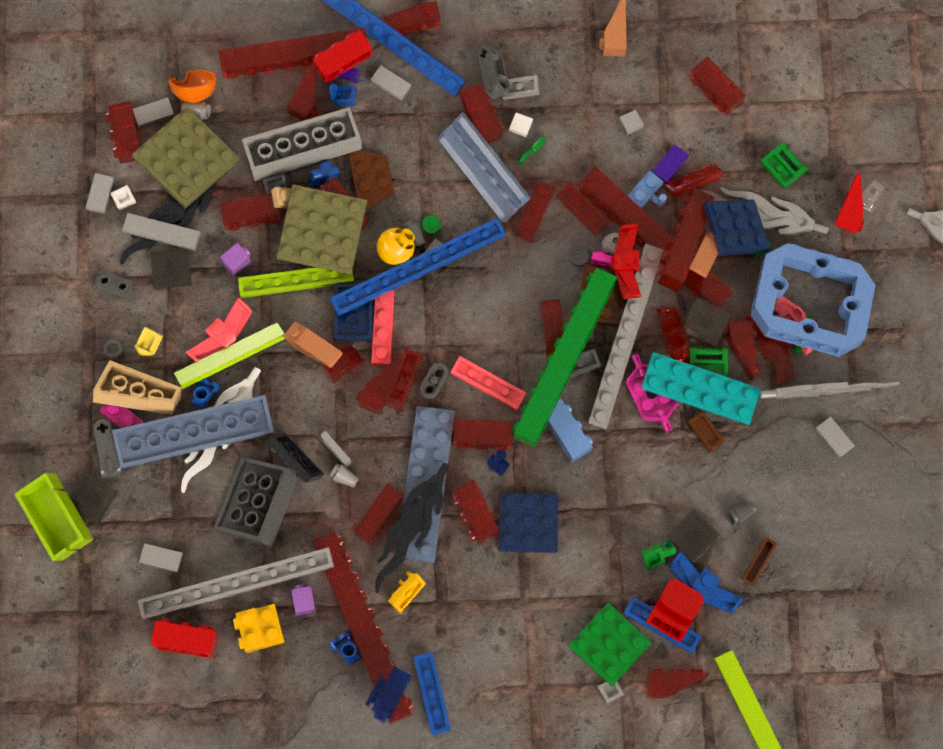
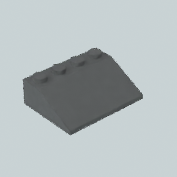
[213,456,298,548]

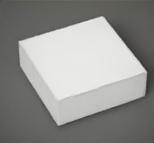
[509,113,533,137]
[110,185,136,211]

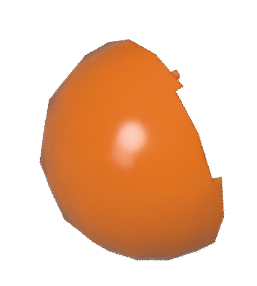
[168,70,217,103]

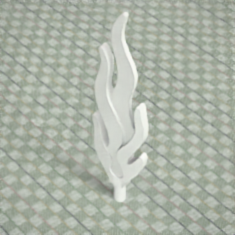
[181,367,261,493]

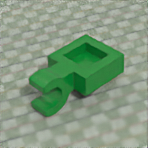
[641,540,677,570]

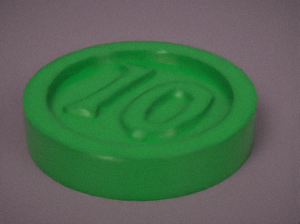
[422,215,441,234]

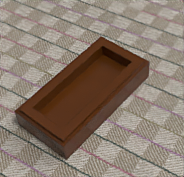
[687,410,725,453]

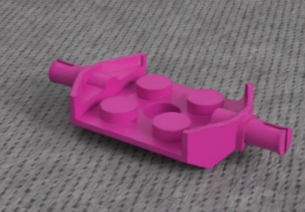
[626,353,679,433]

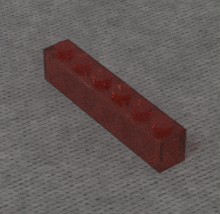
[657,188,715,292]

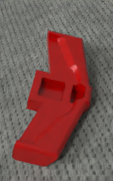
[611,224,642,299]

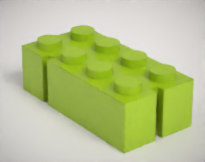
[15,473,94,561]

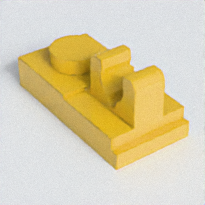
[388,571,426,613]

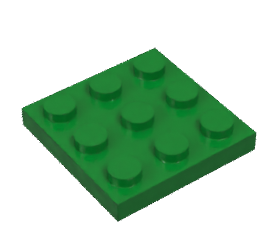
[568,603,651,687]

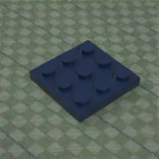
[703,199,771,255]
[499,493,558,553]

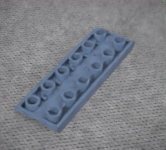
[438,112,531,223]

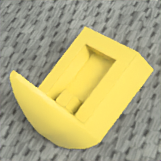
[135,327,163,356]

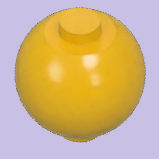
[377,228,415,266]

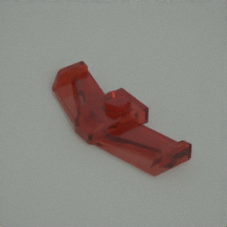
[745,315,794,386]

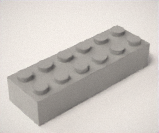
[242,107,362,181]

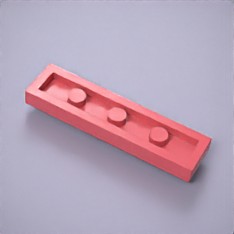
[371,290,395,366]
[450,356,527,411]

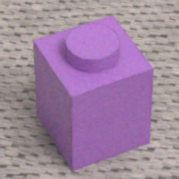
[220,243,251,276]
[291,584,316,616]

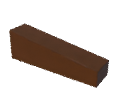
[741,537,777,586]

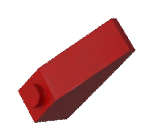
[834,173,864,234]

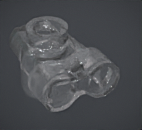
[862,179,885,213]

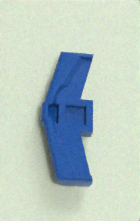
[669,551,744,614]

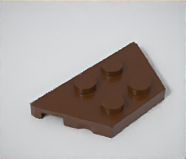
[348,150,394,214]

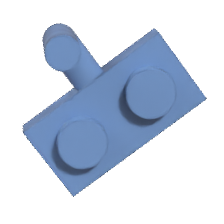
[625,171,667,211]

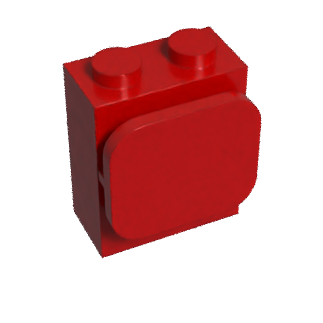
[646,579,704,642]

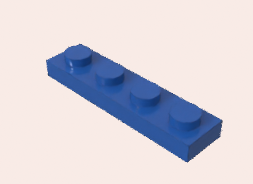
[623,596,702,654]
[413,652,451,736]

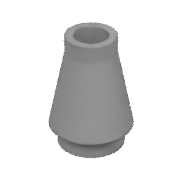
[181,102,211,120]
[329,463,359,488]

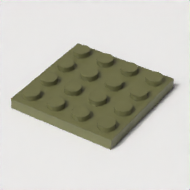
[132,107,240,209]
[277,185,367,275]

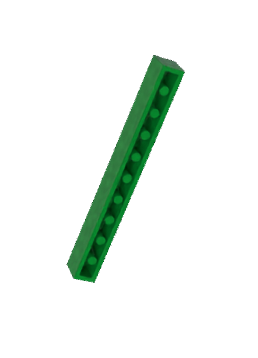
[512,268,617,448]

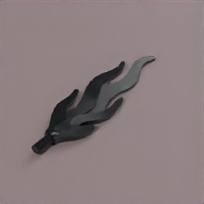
[120,172,227,265]
[375,462,450,594]

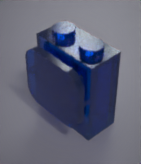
[365,666,412,724]

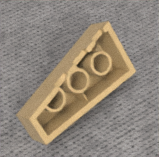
[93,360,182,415]

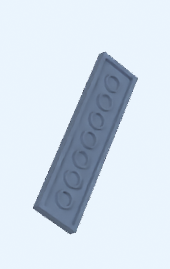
[112,395,274,469]
[397,406,455,563]

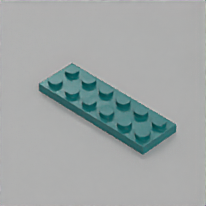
[640,352,761,425]

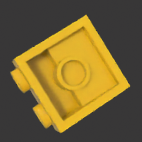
[233,604,285,653]

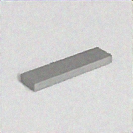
[122,213,201,251]

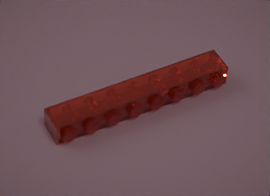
[219,27,368,79]

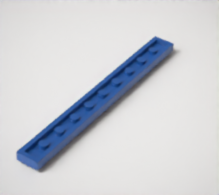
[322,0,466,96]
[330,218,506,316]

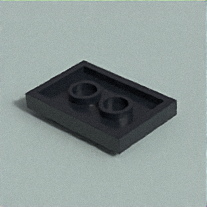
[267,433,324,483]

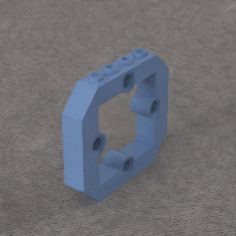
[750,243,875,357]

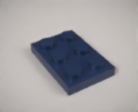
[334,284,373,341]

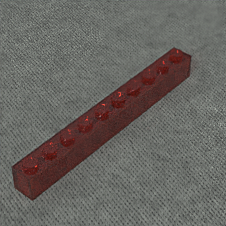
[578,166,733,313]
[313,531,414,725]

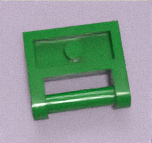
[760,142,809,190]
[688,346,728,377]

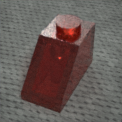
[321,346,364,384]

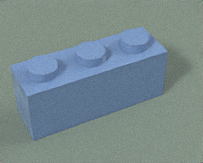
[547,399,593,463]

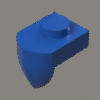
[329,84,357,106]

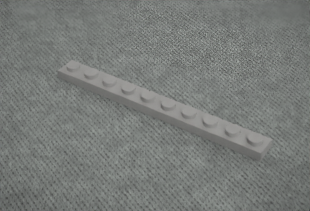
[587,244,663,430]
[138,547,334,620]

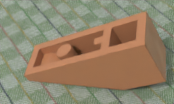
[599,0,627,56]
[689,230,718,278]
[283,321,343,368]

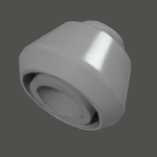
[602,232,619,256]

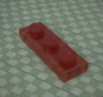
[665,163,724,198]
[556,182,609,235]

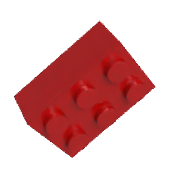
[151,619,218,659]

